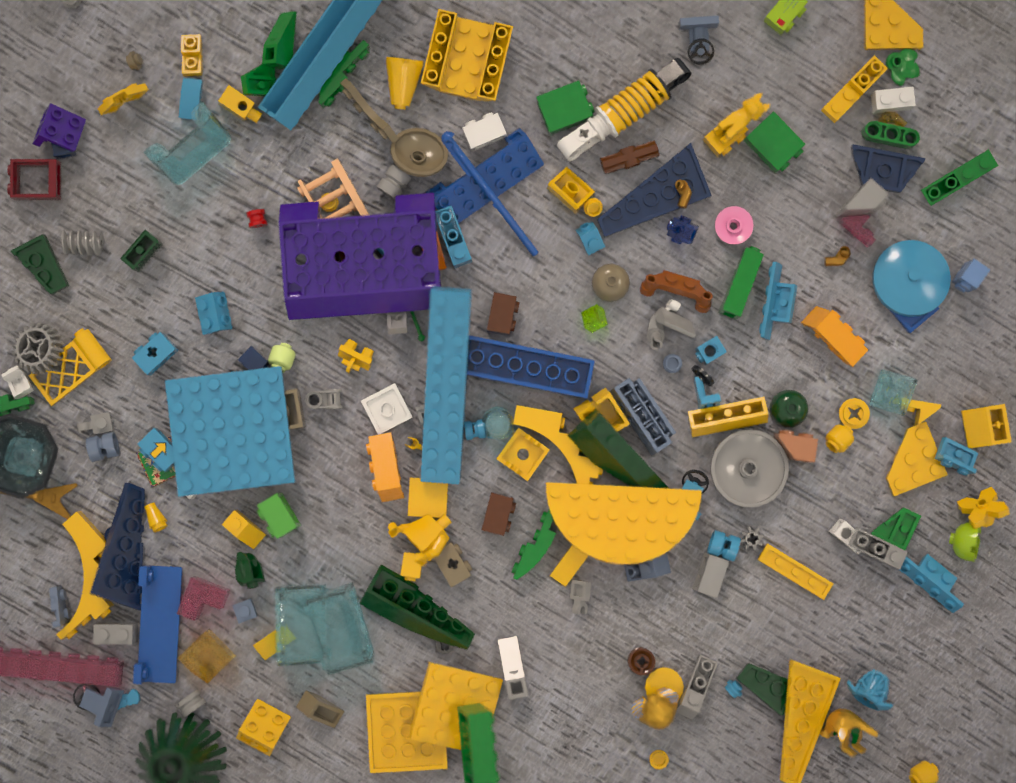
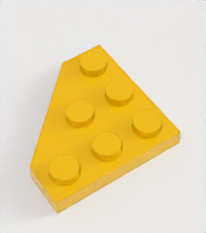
[864,0,923,50]
[886,421,948,496]

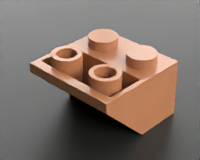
[773,430,818,462]

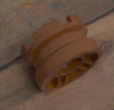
[627,647,656,675]

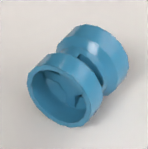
[464,419,486,440]

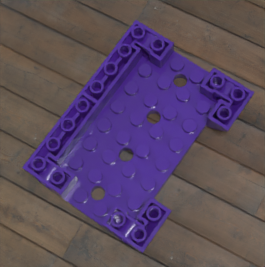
[279,193,441,320]

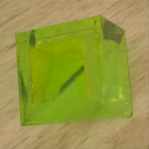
[581,304,608,333]

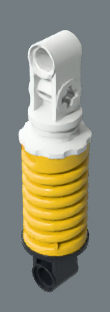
[557,58,692,161]

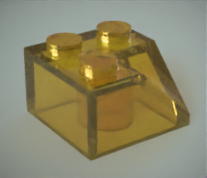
[178,629,236,683]

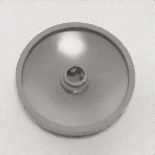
[710,430,789,507]

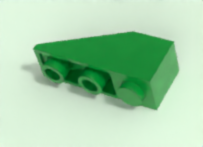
[262,11,297,70]

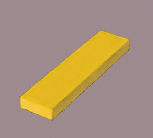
[757,543,833,600]

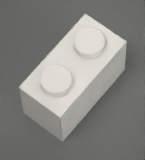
[871,87,916,114]
[462,112,507,152]

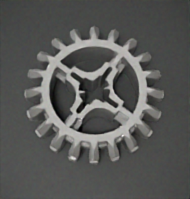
[12,322,64,375]

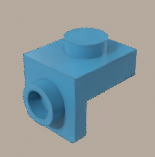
[575,222,605,256]

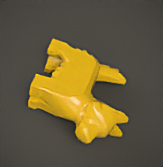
[712,93,770,145]

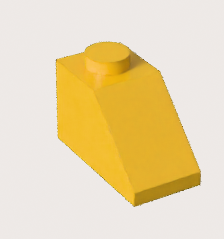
[222,510,267,549]

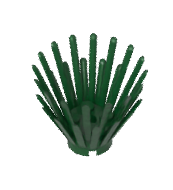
[136,712,227,783]

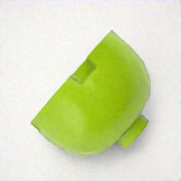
[949,522,981,562]

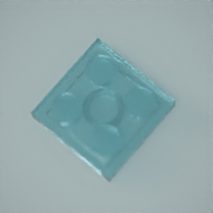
[869,369,918,416]

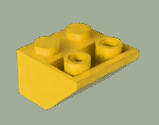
[961,404,1012,448]

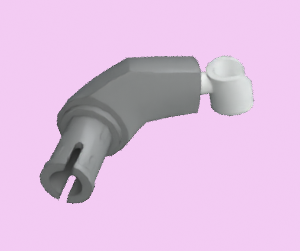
[647,300,681,350]

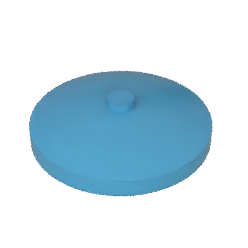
[872,240,951,317]

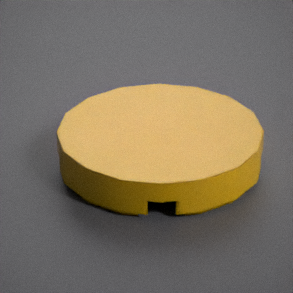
[645,667,684,700]

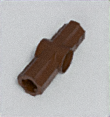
[600,140,660,174]

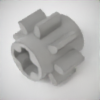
[741,527,764,551]

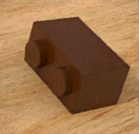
[487,292,520,336]
[482,492,516,536]

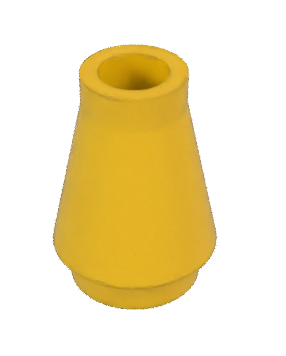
[144,502,168,533]

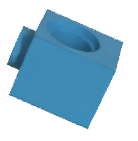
[695,336,727,365]

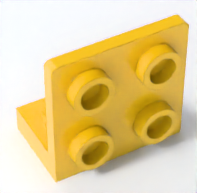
[236,699,291,757]

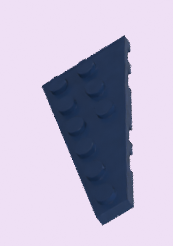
[597,143,712,238]
[90,483,145,611]

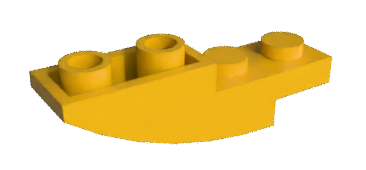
[821,55,888,124]

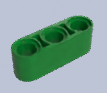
[861,121,920,149]

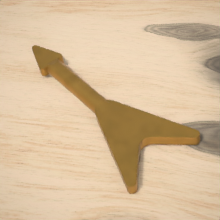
[0,483,78,519]

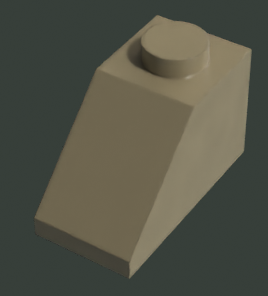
[296,690,345,728]

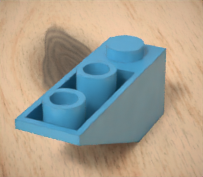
[436,205,472,269]

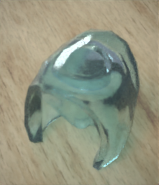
[482,406,514,440]

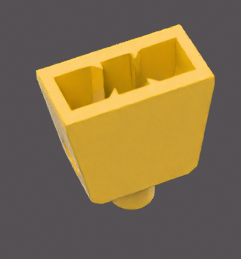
[218,85,262,123]

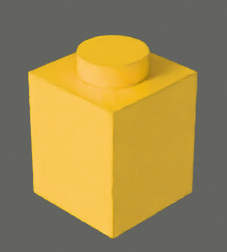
[400,552,422,581]

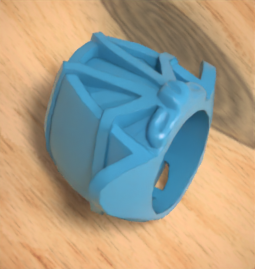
[847,669,893,711]

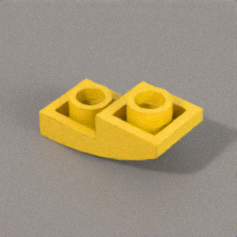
[181,34,202,76]

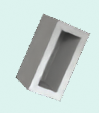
[93,622,137,644]

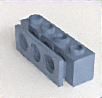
[609,378,676,456]

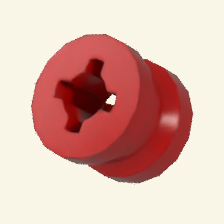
[246,209,268,228]

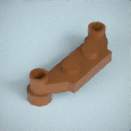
[640,270,713,313]

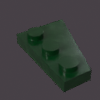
[10,234,69,294]
[736,663,788,716]

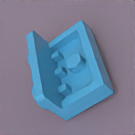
[195,292,232,335]
[934,437,978,476]

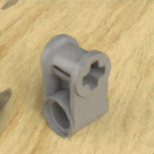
[305,389,343,409]

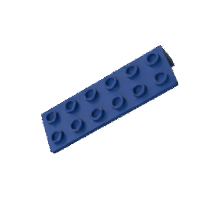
[425,128,544,223]
[133,565,183,684]

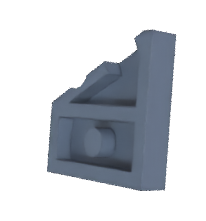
[49,585,71,628]

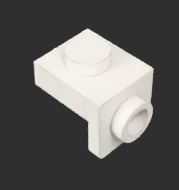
[1,366,34,400]

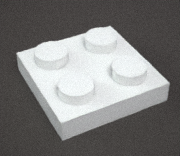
[361,383,413,435]

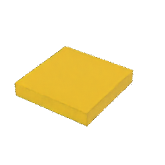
[408,477,448,518]

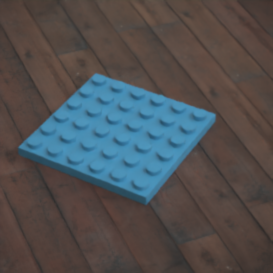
[165,366,295,497]

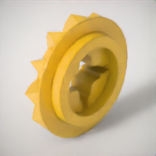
[839,398,870,429]

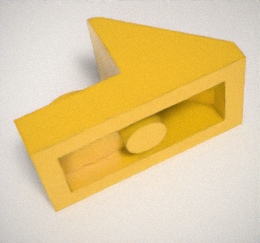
[898,398,941,425]

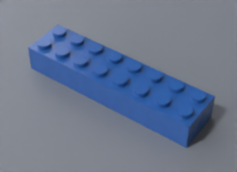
[467,335,595,399]

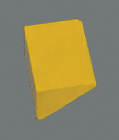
[547,167,595,214]

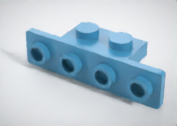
[759,262,797,340]
[900,554,964,613]

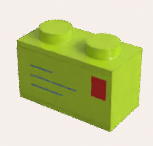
[764,0,808,35]

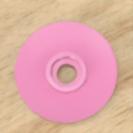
[715,206,753,245]

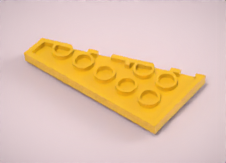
[780,659,841,783]

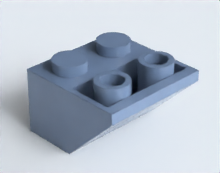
[624,553,671,582]

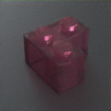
[177,576,230,621]

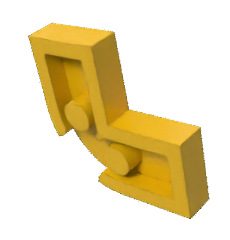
[98,83,149,115]

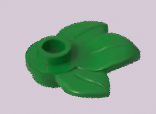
[885,49,920,86]

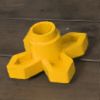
[957,487,1010,529]

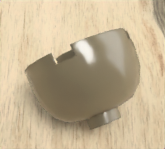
[591,263,630,302]

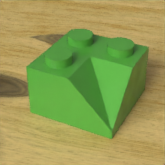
[257,493,301,539]

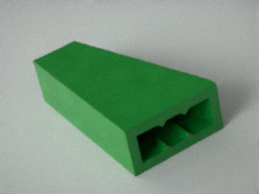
[718,246,764,320]

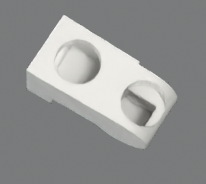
[829,519,861,555]

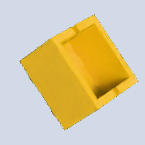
[573,388,630,432]

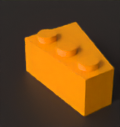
[801,306,868,367]
[366,432,404,502]

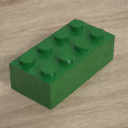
[457,703,499,783]

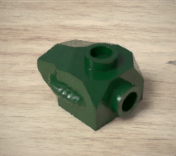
[235,552,265,589]

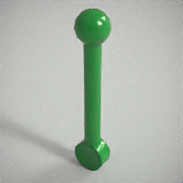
[410,311,425,342]

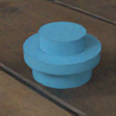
[725,680,743,698]

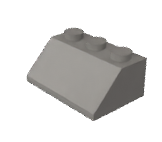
[835,178,888,218]

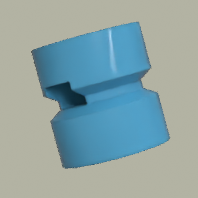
[707,530,741,562]

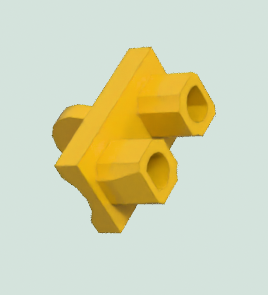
[338,339,374,373]

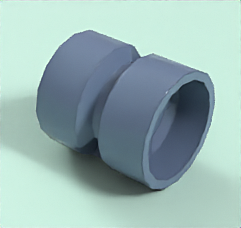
[86,432,120,462]

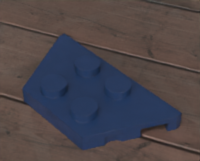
[851,144,925,193]

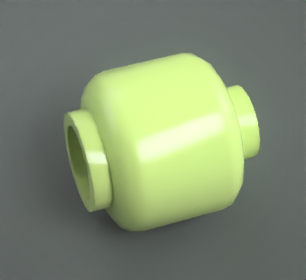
[268,343,296,373]

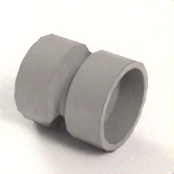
[376,165,412,200]

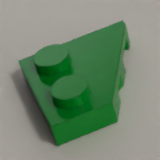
[241,64,276,97]

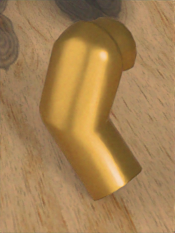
[675,179,692,209]
[824,246,851,266]

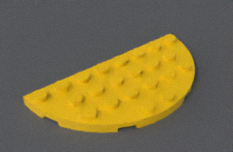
[546,482,702,565]

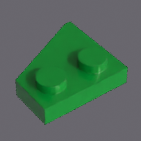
[870,507,921,550]

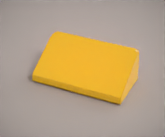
[253,623,297,660]

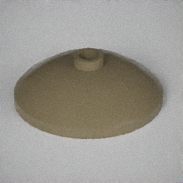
[390,128,448,177]

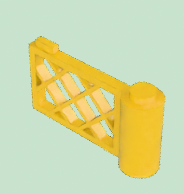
[28,328,112,406]

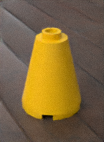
[386,57,424,110]

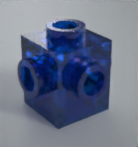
[667,215,699,244]

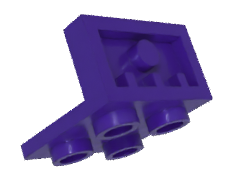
[32,103,86,152]

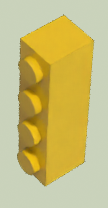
[688,397,769,437]

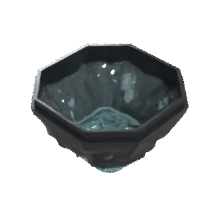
[0,413,59,499]

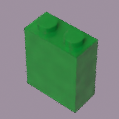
[536,80,595,135]
[744,111,805,173]

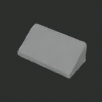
[655,308,696,338]

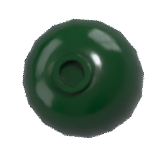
[769,390,808,428]

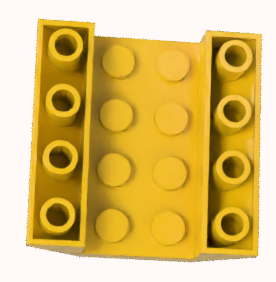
[421,9,513,101]

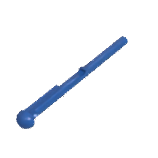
[441,131,539,257]

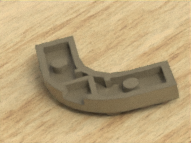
[340,78,398,143]

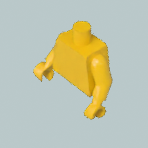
[388,514,452,566]

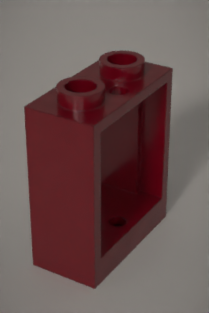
[7,159,61,200]

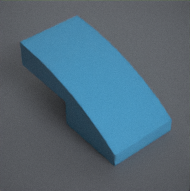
[179,77,203,120]

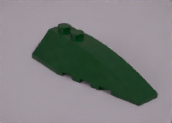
[567,409,669,489]
[359,565,475,650]

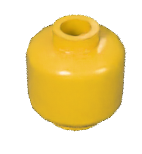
[825,424,854,453]
[909,760,939,783]

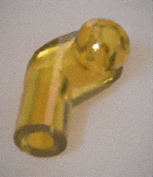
[878,112,908,127]

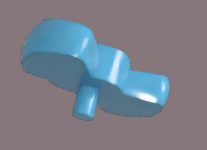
[118,689,140,710]

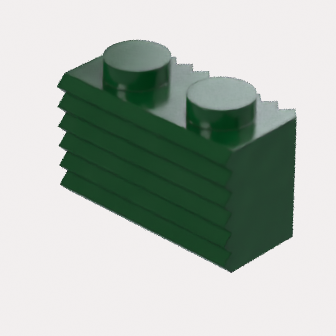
[120,230,163,272]

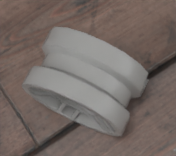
[175,689,206,718]

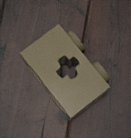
[434,542,473,588]

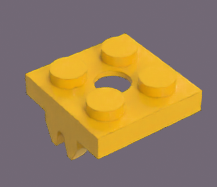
[496,427,550,481]

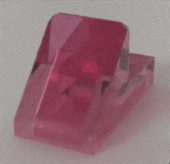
[839,215,876,248]

